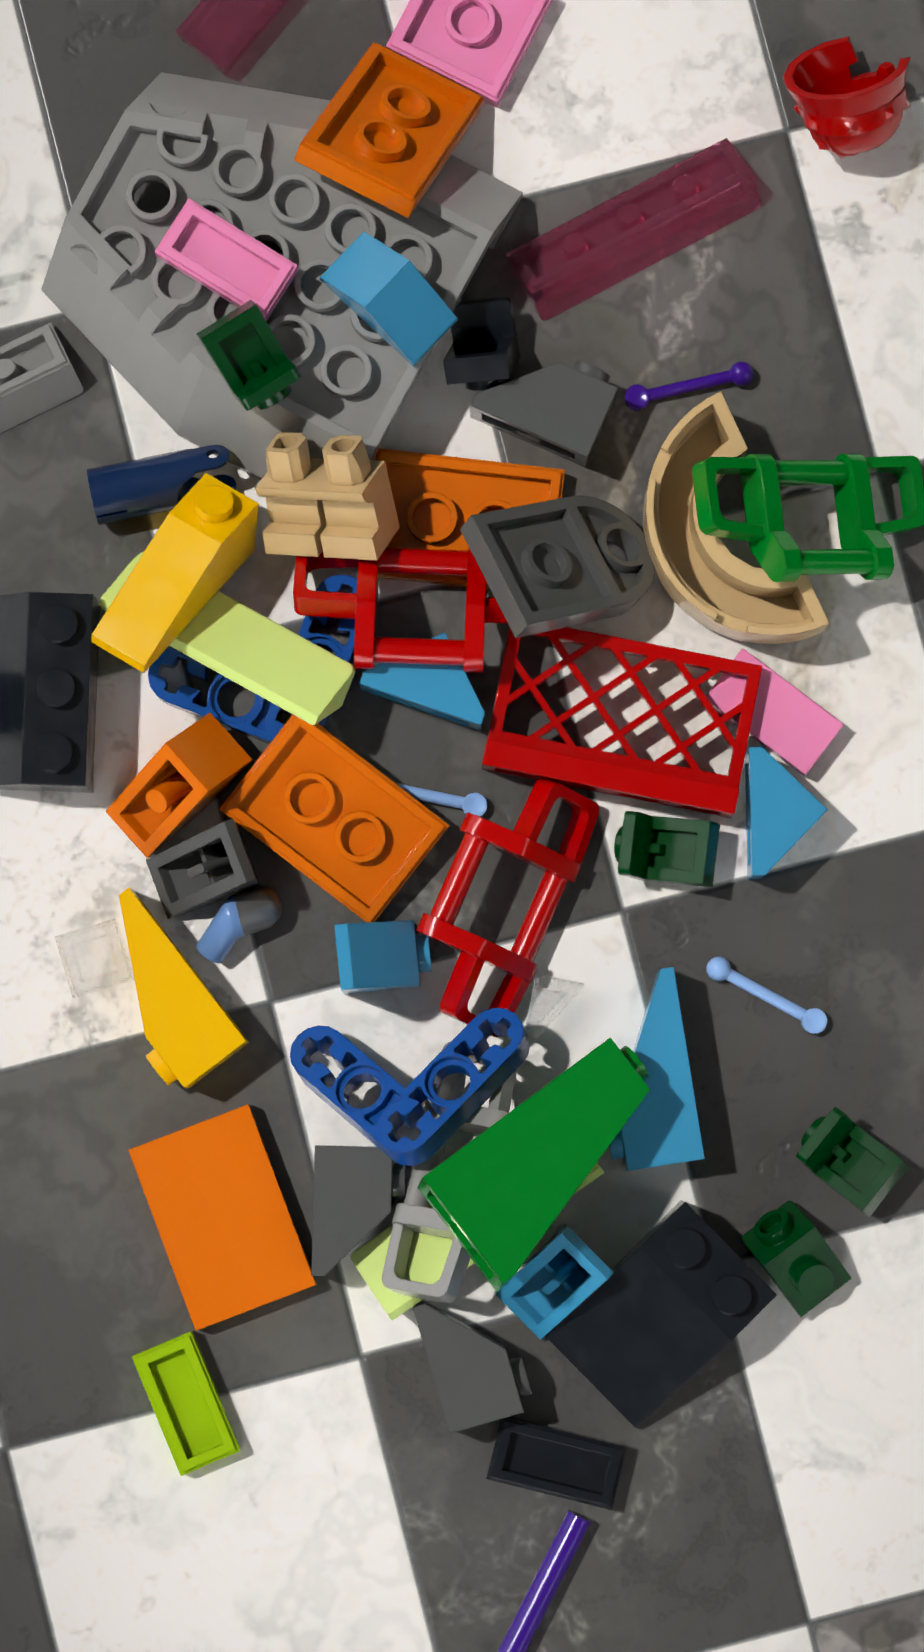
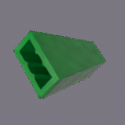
[418,1037,650,1292]

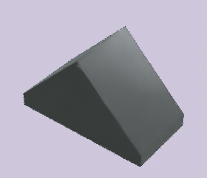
[146,819,261,919]

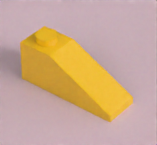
[91,473,259,673]
[119,888,249,1089]

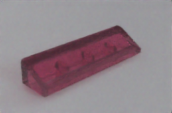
[506,138,762,321]

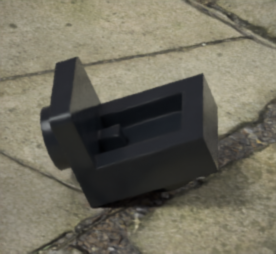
[443,297,520,391]

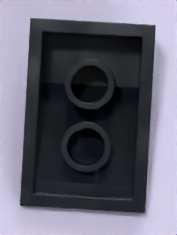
[545,1200,777,1428]

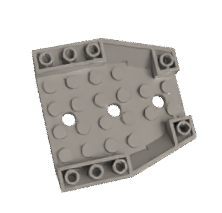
[41,72,523,479]

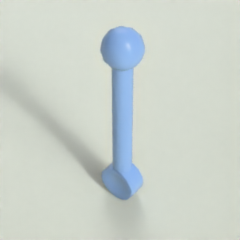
[397,783,487,817]
[706,956,827,1034]

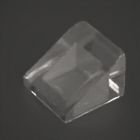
[525,974,585,1041]

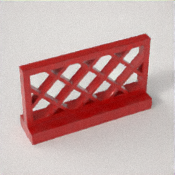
[482,627,762,818]

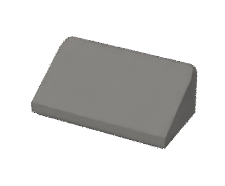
[0,322,83,433]

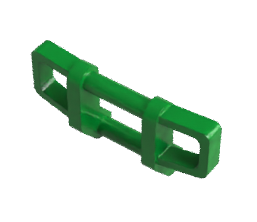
[692,454,924,582]

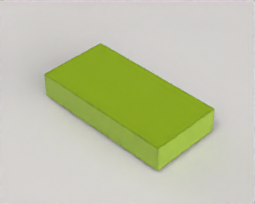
[131,1330,241,1476]

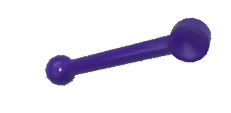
[625,361,754,411]

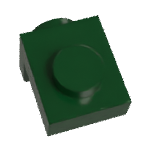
[196,300,301,411]
[614,811,720,887]
[796,1107,909,1217]
[741,1201,852,1317]

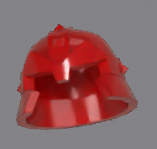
[783,36,911,159]

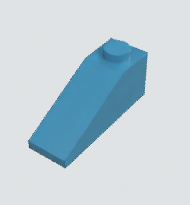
[609,967,705,1171]

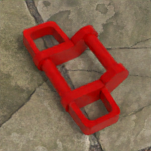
[293,548,507,673]
[416,778,599,1037]

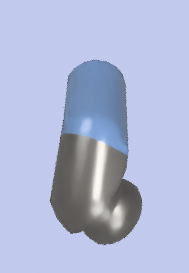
[196,886,282,963]

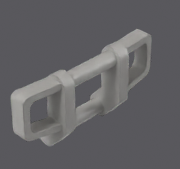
[382,1042,517,1303]

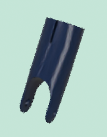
[87,445,237,525]

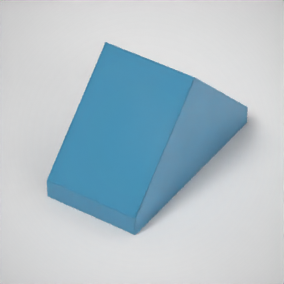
[320,231,458,367]
[359,632,485,731]
[745,747,828,879]
[495,1224,614,1340]

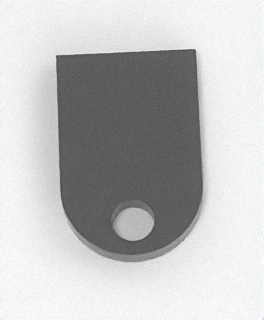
[460,495,655,638]

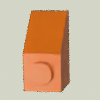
[105,713,253,858]

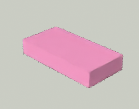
[155,198,299,321]
[706,648,844,776]

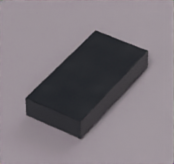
[486,1416,627,1510]

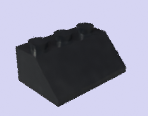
[0,592,100,793]

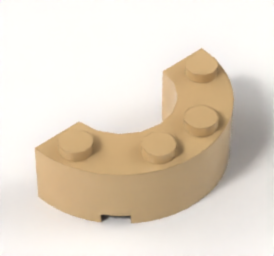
[643,391,829,644]

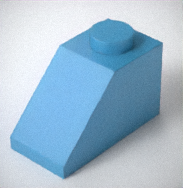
[334,920,432,994]

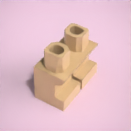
[255,432,400,561]

